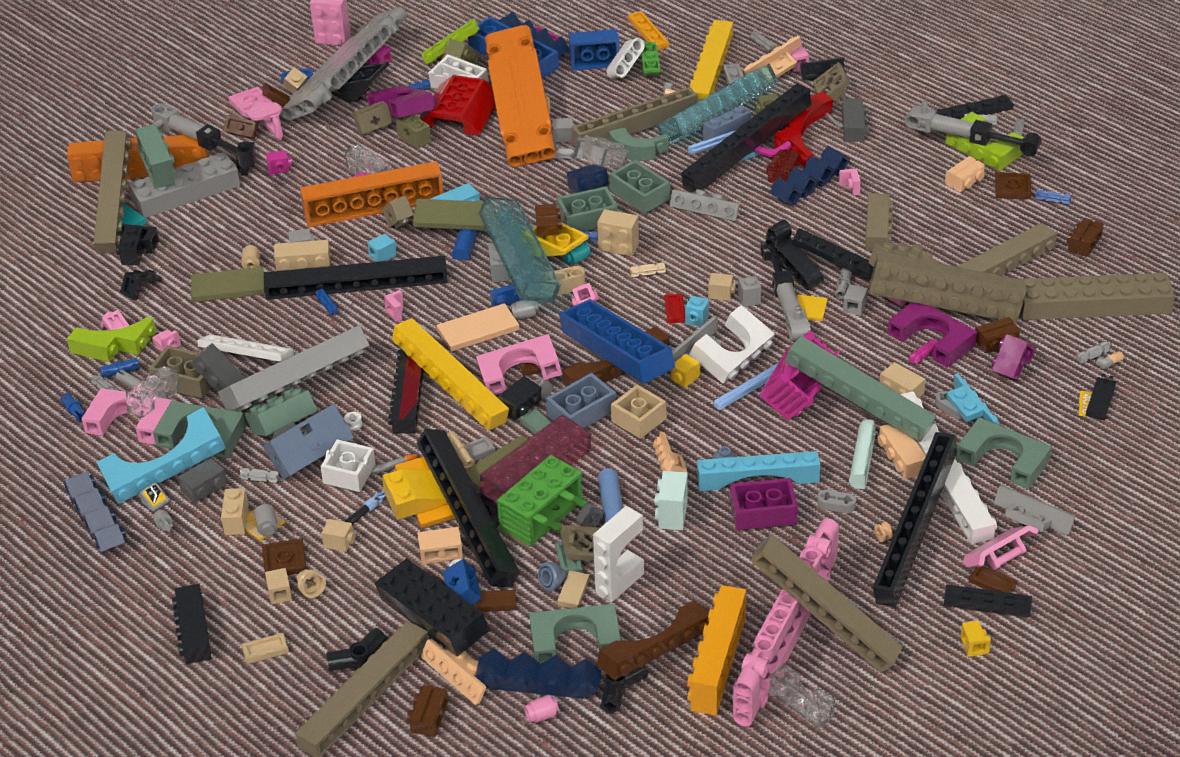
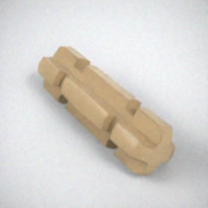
[630,262,666,277]

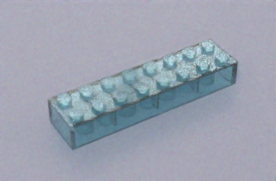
[656,63,778,143]
[479,196,561,303]

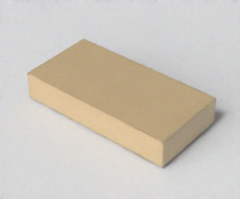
[557,571,590,608]
[241,633,289,664]

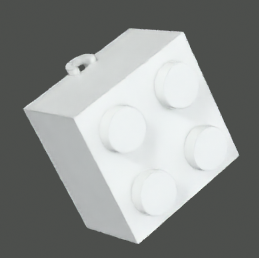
[321,440,376,492]

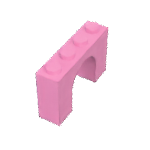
[476,334,562,395]
[82,388,172,445]

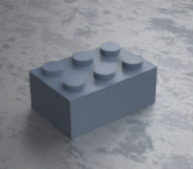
[546,373,616,435]

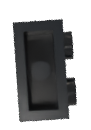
[116,226,145,265]
[499,376,542,420]

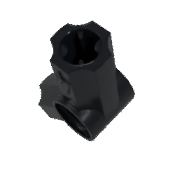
[326,628,387,671]
[601,665,648,714]

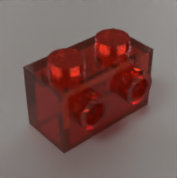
[766,149,799,183]

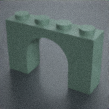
[153,401,246,458]
[956,417,1052,489]
[529,604,621,664]

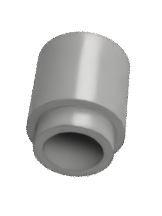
[511,298,539,320]

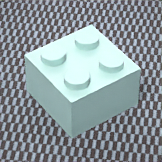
[655,471,688,530]

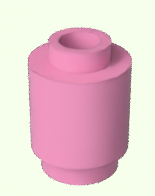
[524,695,559,723]

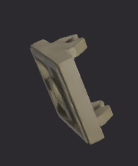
[813,62,850,102]
[560,525,600,561]

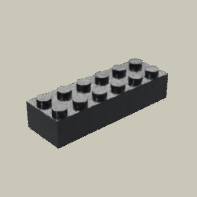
[374,558,490,657]

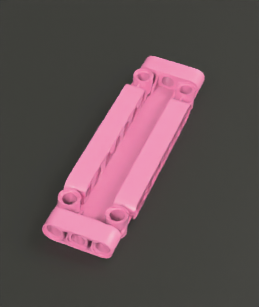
[733,518,839,727]

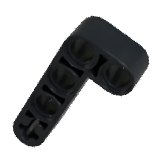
[765,219,824,290]

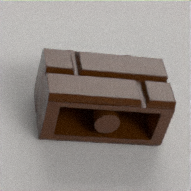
[1067,218,1104,257]
[975,317,1020,353]
[407,685,448,737]

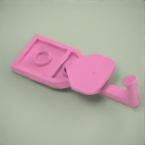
[228,87,283,140]

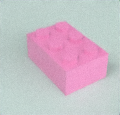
[310,0,351,46]

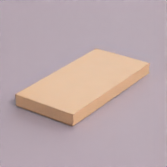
[436,303,520,352]

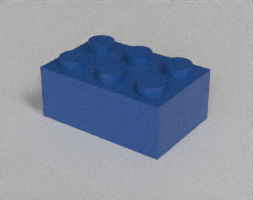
[569,29,620,71]

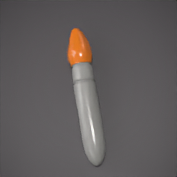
[372,454,418,473]

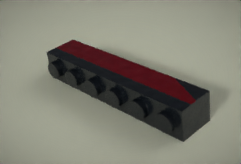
[388,349,424,434]

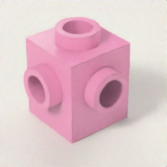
[571,283,599,306]

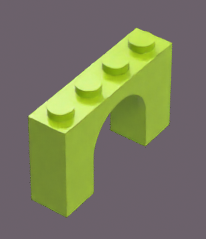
[945,112,1024,171]

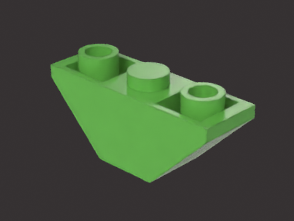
[641,42,660,77]

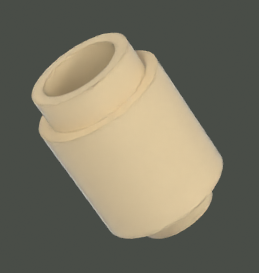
[241,245,260,269]

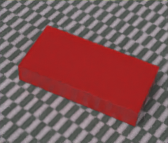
[664,294,685,324]

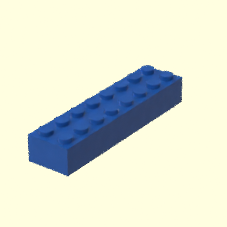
[559,299,675,383]

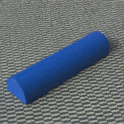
[452,229,479,260]

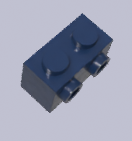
[567,163,608,193]

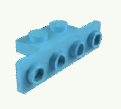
[947,373,999,425]

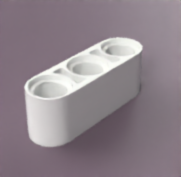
[607,38,644,79]

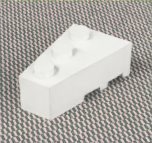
[428,55,489,89]

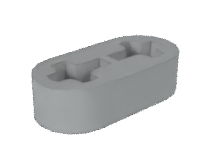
[935,391,963,419]
[817,490,856,513]

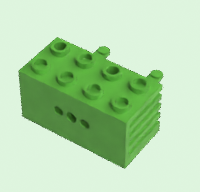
[497,455,588,547]

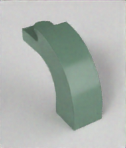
[609,127,669,161]

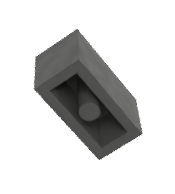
[178,458,227,503]

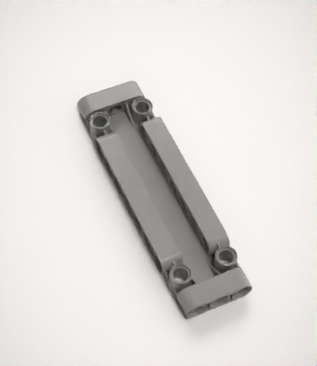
[281,7,407,120]

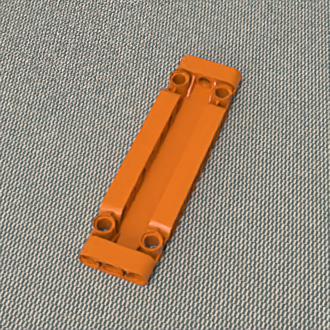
[485,25,556,167]

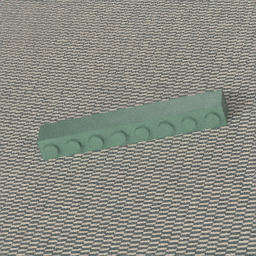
[785,336,936,442]

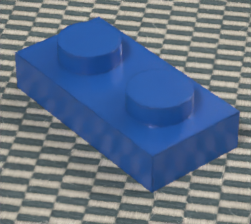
[490,281,528,307]

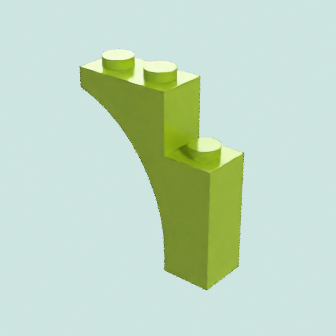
[67,317,156,362]

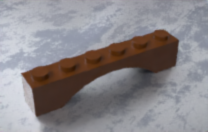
[562,326,669,387]
[597,601,709,680]

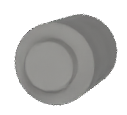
[254,504,278,536]

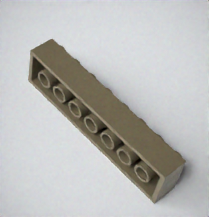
[869,251,1026,323]
[1020,273,1175,320]

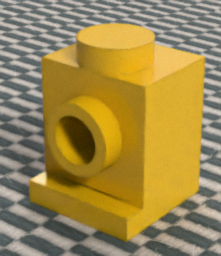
[960,621,991,657]

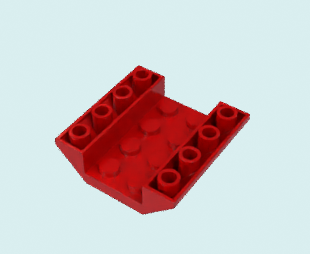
[419,75,496,135]

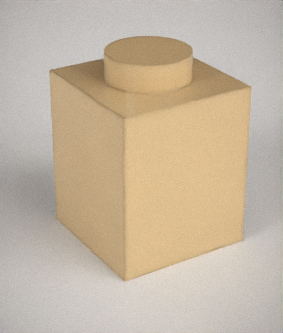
[283,67,307,94]
[708,273,736,301]
[321,519,355,552]
[265,568,292,604]

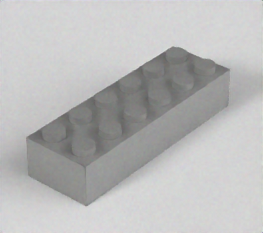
[128,152,240,218]

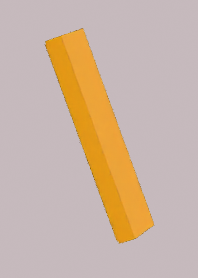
[628,11,669,50]

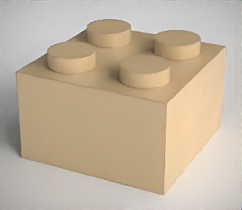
[597,209,639,256]
[611,384,667,439]

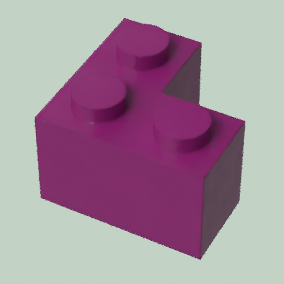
[992,334,1037,380]

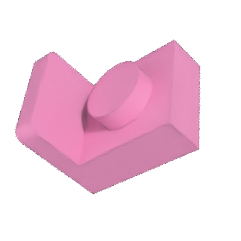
[839,169,861,196]
[384,290,403,322]
[101,310,129,330]
[152,329,181,351]

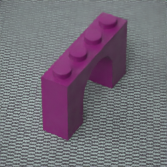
[367,85,435,118]
[888,302,977,368]

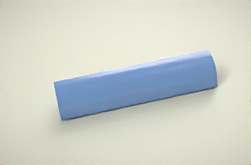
[598,469,623,524]

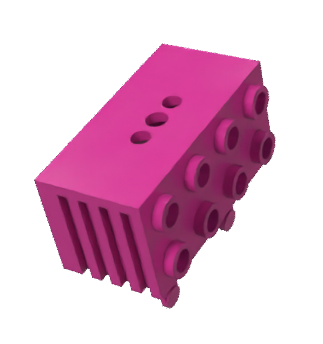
[759,330,840,420]

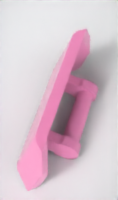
[963,526,1039,570]

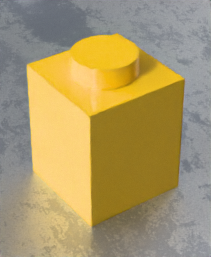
[671,354,700,388]

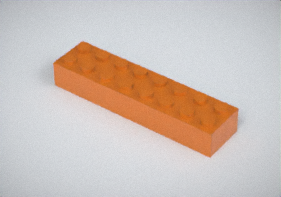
[67,135,210,182]
[300,161,443,228]

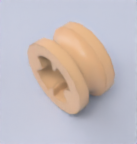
[874,522,893,542]

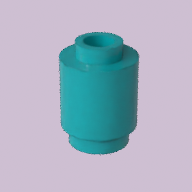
[563,242,591,265]

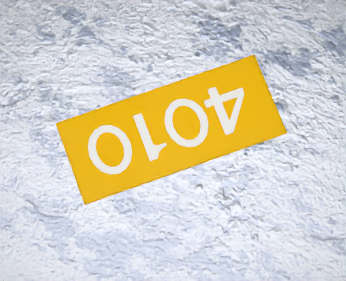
[1079,391,1092,417]

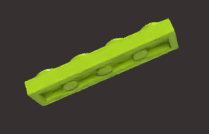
[421,18,480,64]

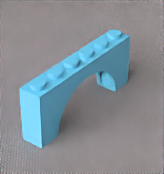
[97,407,226,504]

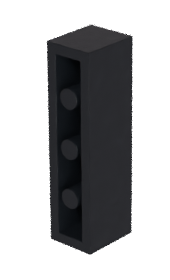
[172,583,212,664]

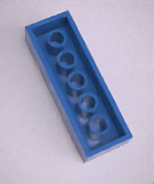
[468,17,559,78]

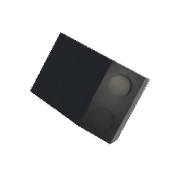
[338,62,389,102]

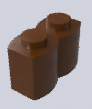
[535,203,562,236]

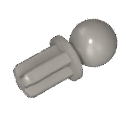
[153,510,173,532]

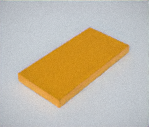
[395,457,455,529]

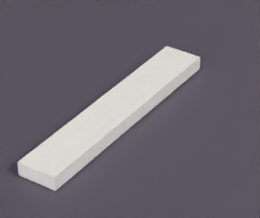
[197,334,294,362]

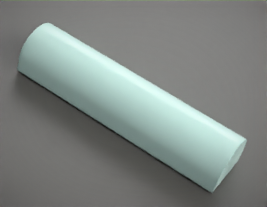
[849,420,876,489]

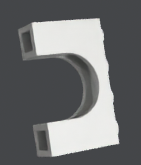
[689,305,775,384]
[593,506,644,603]

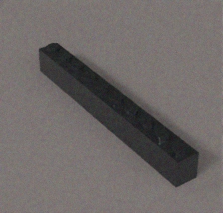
[681,83,811,192]
[264,256,448,300]
[417,428,520,587]
[873,432,957,607]

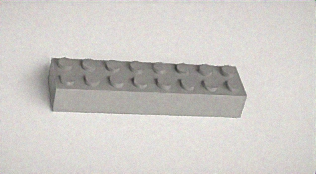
[218,325,370,412]

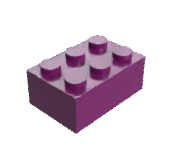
[730,478,798,530]

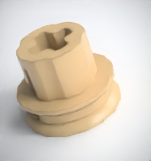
[297,569,326,598]

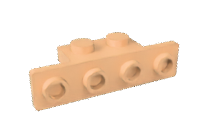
[744,36,802,83]
[653,432,687,473]
[421,639,486,705]

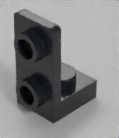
[122,224,160,254]
[120,269,162,299]

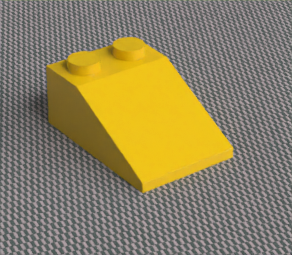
[525,223,589,257]
[382,469,448,520]

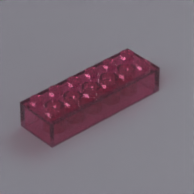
[480,415,592,503]

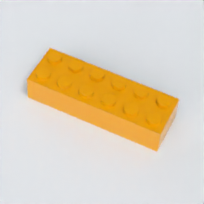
[687,585,746,716]

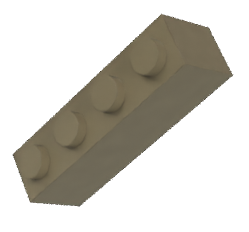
[865,193,893,251]

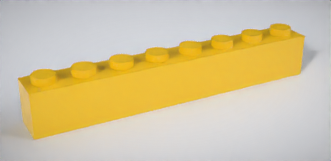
[690,20,733,108]
[392,318,509,431]

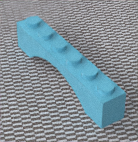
[697,451,820,491]

